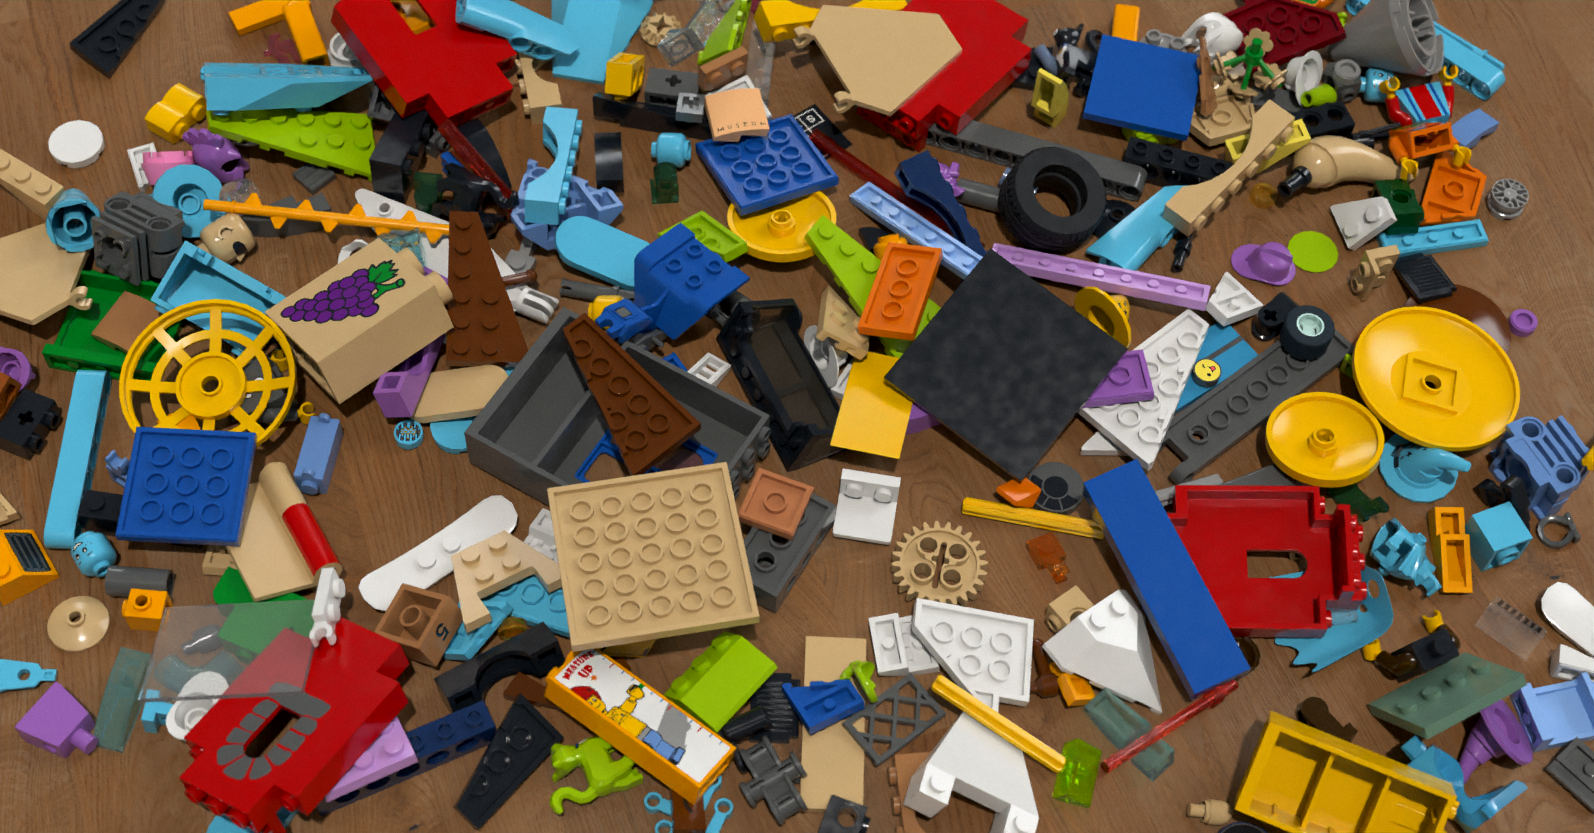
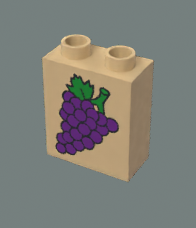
[265,238,454,404]

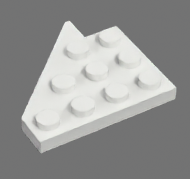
[912,598,1034,712]

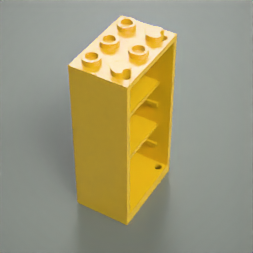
[1235,710,1459,833]

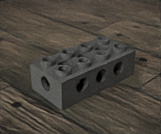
[743,494,836,613]

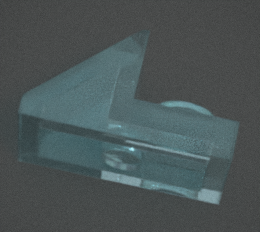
[376,228,425,267]

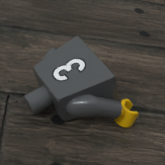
[228,349,316,424]

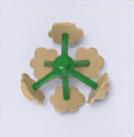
[1212,28,1288,99]

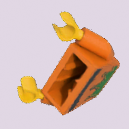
[1387,122,1471,180]

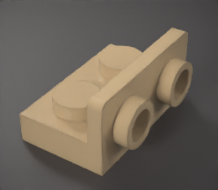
[1351,245,1400,301]

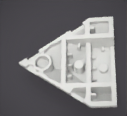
[1042,590,1163,715]

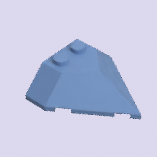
[511,158,624,250]

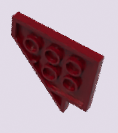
[1222,0,1347,78]

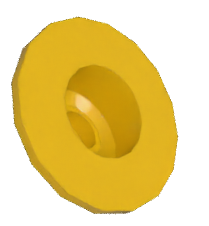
[1074,286,1132,348]

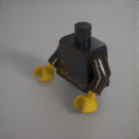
[1362,610,1461,683]

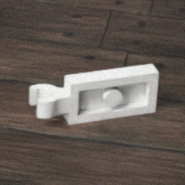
[309,567,345,647]

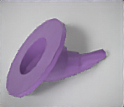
[1459,699,1533,784]

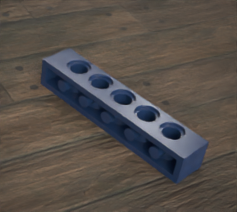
[317,700,496,816]

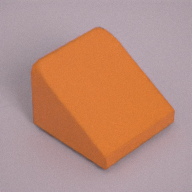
[996,478,1041,508]

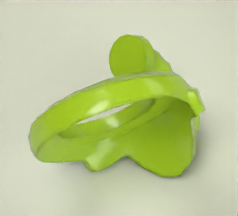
[839,660,879,703]

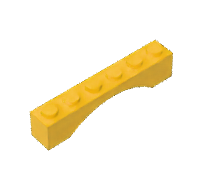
[753,0,907,42]

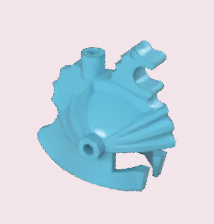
[1370,517,1442,597]

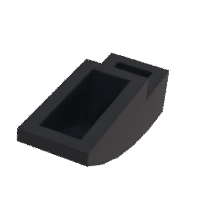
[594,132,624,193]

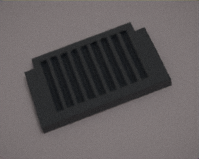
[1393,253,1457,303]
[749,673,800,744]

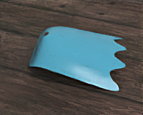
[1269,566,1394,672]

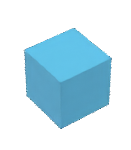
[1465,501,1533,572]

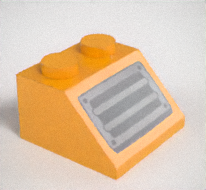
[0,530,60,606]

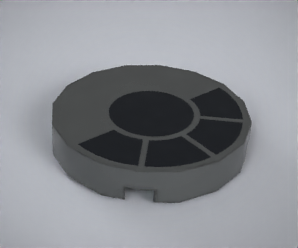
[1028,462,1084,515]

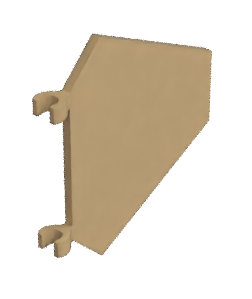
[793,5,962,116]
[0,223,93,325]

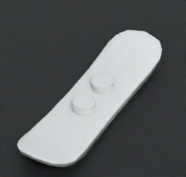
[358,495,518,611]
[1541,582,1594,659]

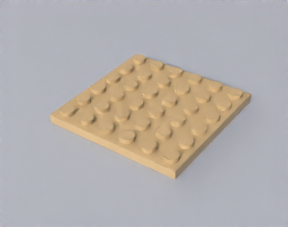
[547,462,760,652]

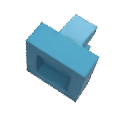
[141,691,174,734]

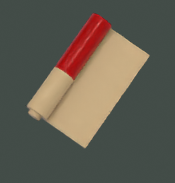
[226,462,342,602]

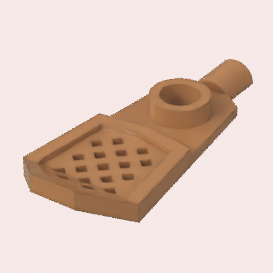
[1197,36,1217,117]

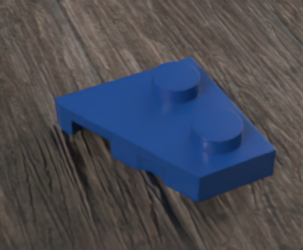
[781,679,865,735]

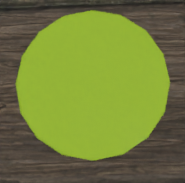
[1288,231,1338,273]

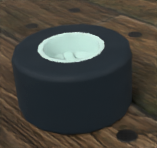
[1280,305,1335,360]

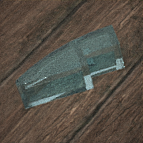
[93,647,156,753]
[1084,688,1175,781]

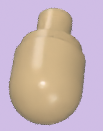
[1187,799,1232,826]

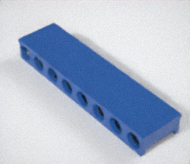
[1083,459,1251,701]

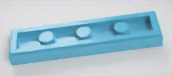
[1376,219,1489,258]

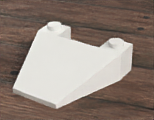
[903,711,1039,833]

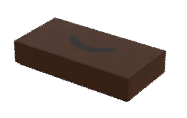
[669,788,706,833]

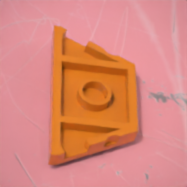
[1420,151,1487,225]

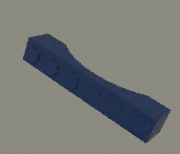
[894,150,988,283]

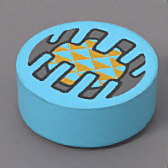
[394,420,424,450]

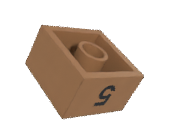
[374,583,463,667]

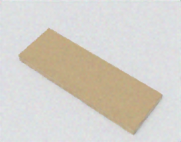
[799,636,866,814]

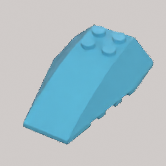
[551,0,654,85]

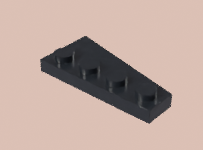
[69,0,165,79]
[453,693,564,830]

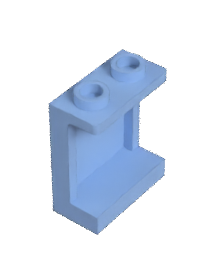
[1510,672,1594,753]

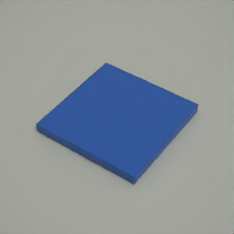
[1083,34,1201,141]
[696,114,839,216]
[115,427,257,546]

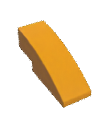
[1428,507,1473,594]

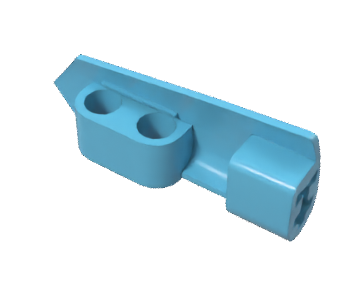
[455,0,579,60]
[1086,185,1186,271]

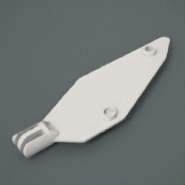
[355,189,559,324]

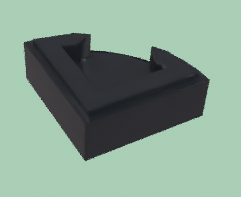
[858,227,890,254]

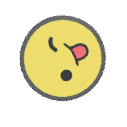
[1192,358,1222,387]

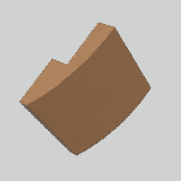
[91,291,163,360]

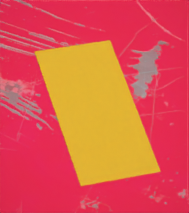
[830,352,913,459]

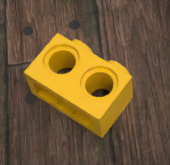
[605,52,645,99]

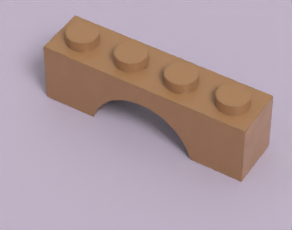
[888,752,931,833]

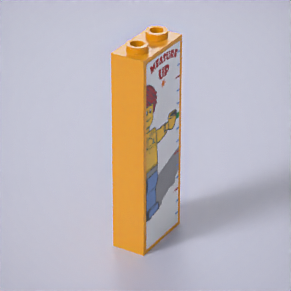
[544,648,736,805]

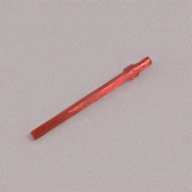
[1100,680,1238,773]

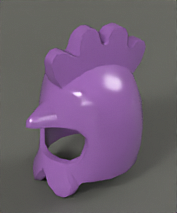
[182,128,249,183]

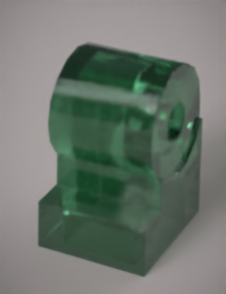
[650,162,679,204]
[413,172,444,216]

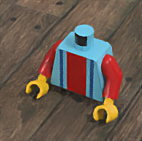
[1379,65,1458,127]

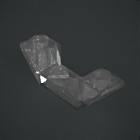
[657,0,728,67]

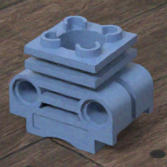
[1488,415,1590,522]

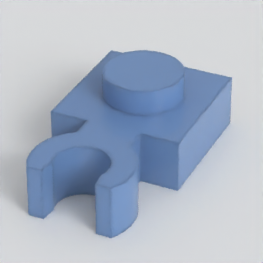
[105,450,130,488]

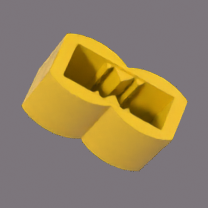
[144,83,207,144]

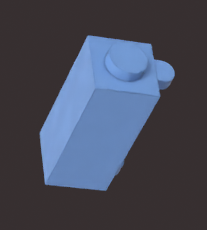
[293,413,344,494]

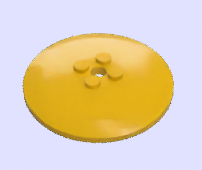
[1352,306,1520,451]

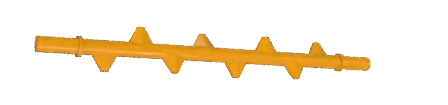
[203,193,449,244]

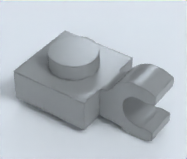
[504,236,538,284]

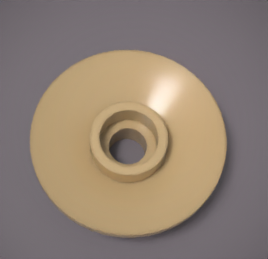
[47,596,110,652]

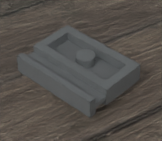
[1545,737,1594,814]

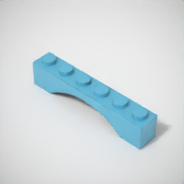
[525,106,583,225]

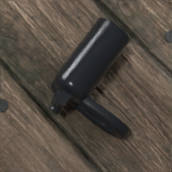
[716,705,773,773]

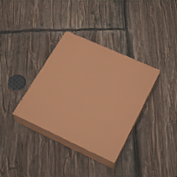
[738,468,814,541]

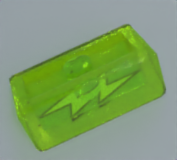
[1052,738,1102,808]

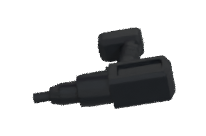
[1479,476,1530,532]

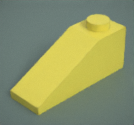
[1225,119,1311,174]

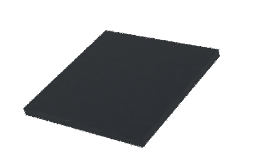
[884,248,1128,483]

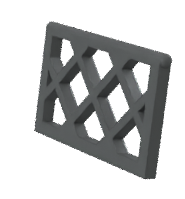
[842,673,946,766]

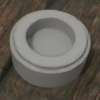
[1333,59,1361,85]

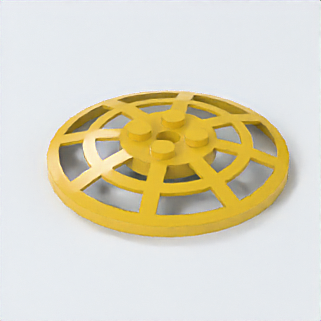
[119,299,297,448]

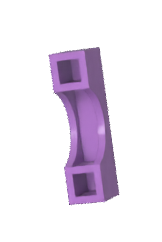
[373,333,445,418]

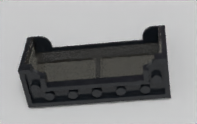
[716,298,849,471]

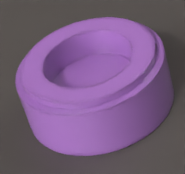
[1508,309,1538,337]

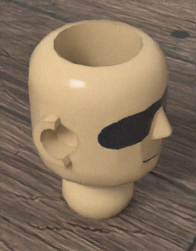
[197,213,255,264]

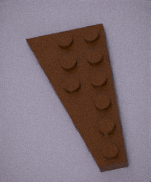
[446,211,529,367]
[563,313,701,476]

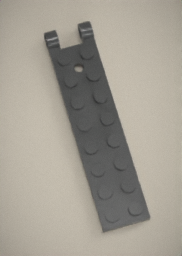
[1158,329,1354,485]

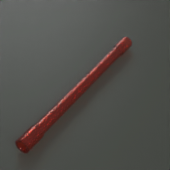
[809,129,985,248]

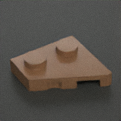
[697,46,748,91]

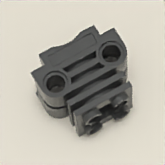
[91,191,185,286]

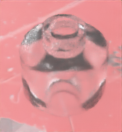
[219,178,260,216]

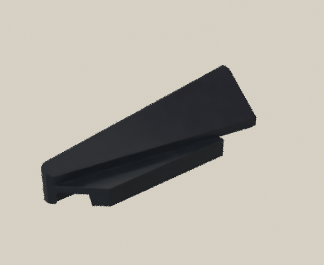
[592,92,712,140]

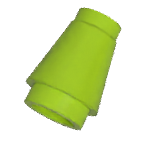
[1301,84,1337,108]

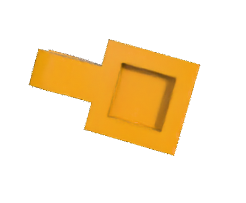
[1050,662,1096,706]

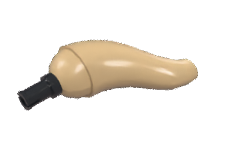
[1277,135,1419,198]

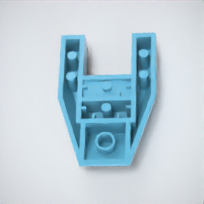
[204,63,373,115]

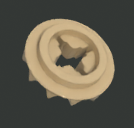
[640,12,681,47]

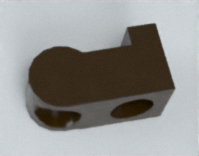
[1296,697,1358,743]

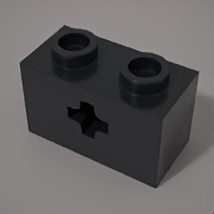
[0,388,61,461]

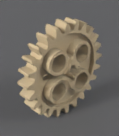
[891,521,988,607]

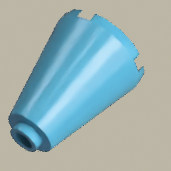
[46,189,101,252]

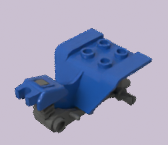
[595,222,750,352]

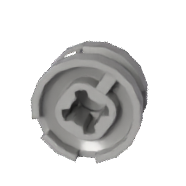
[1485,179,1529,221]

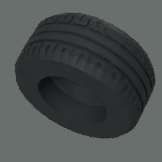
[998,147,1107,254]

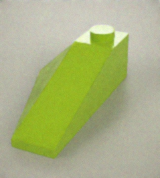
[697,0,752,66]

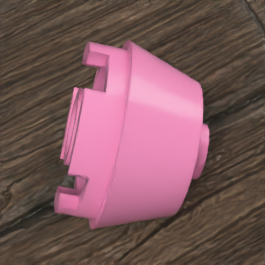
[140,151,196,185]

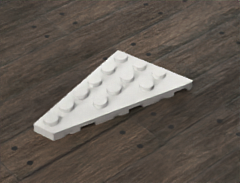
[1078,308,1209,471]

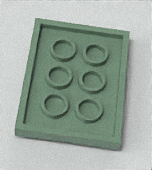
[1368,652,1527,740]

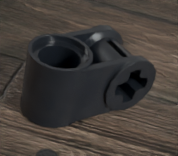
[1251,292,1299,342]

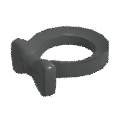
[1537,512,1581,549]

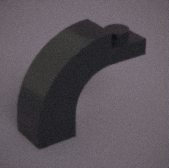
[450,119,512,197]

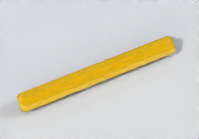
[962,497,1105,539]
[931,675,1066,773]

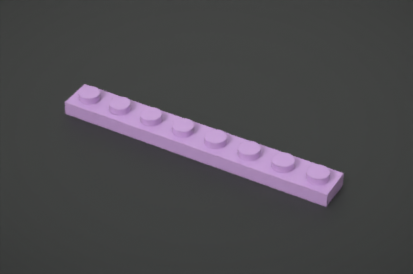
[992,243,1211,311]

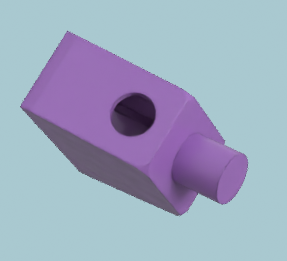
[15,681,99,758]

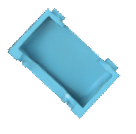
[150,241,287,356]

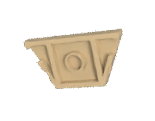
[816,286,870,360]

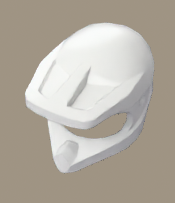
[1182,12,1243,66]

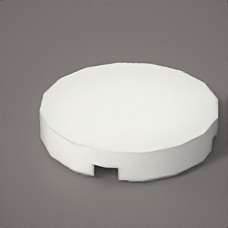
[48,120,105,169]

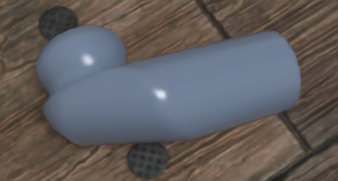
[1033,44,1058,76]

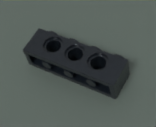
[1123,136,1234,187]

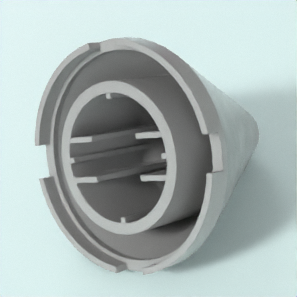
[1327,0,1444,76]

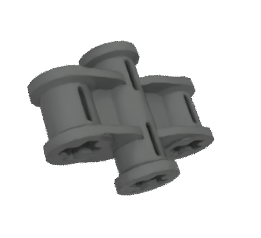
[739,734,808,825]

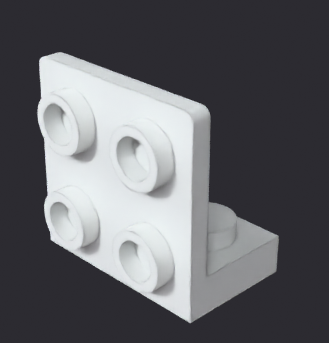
[833,468,901,545]

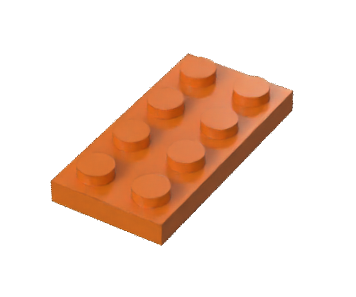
[858,242,943,341]

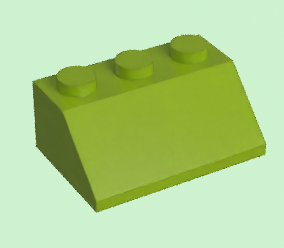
[663,631,778,733]

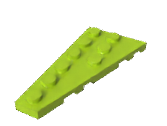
[206,109,375,182]
[804,215,941,358]

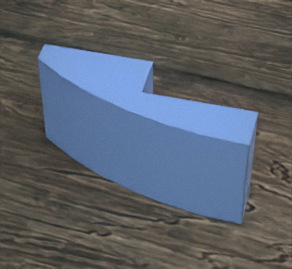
[1452,109,1499,148]

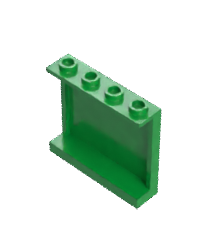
[42,270,186,381]

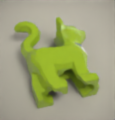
[549,736,643,814]

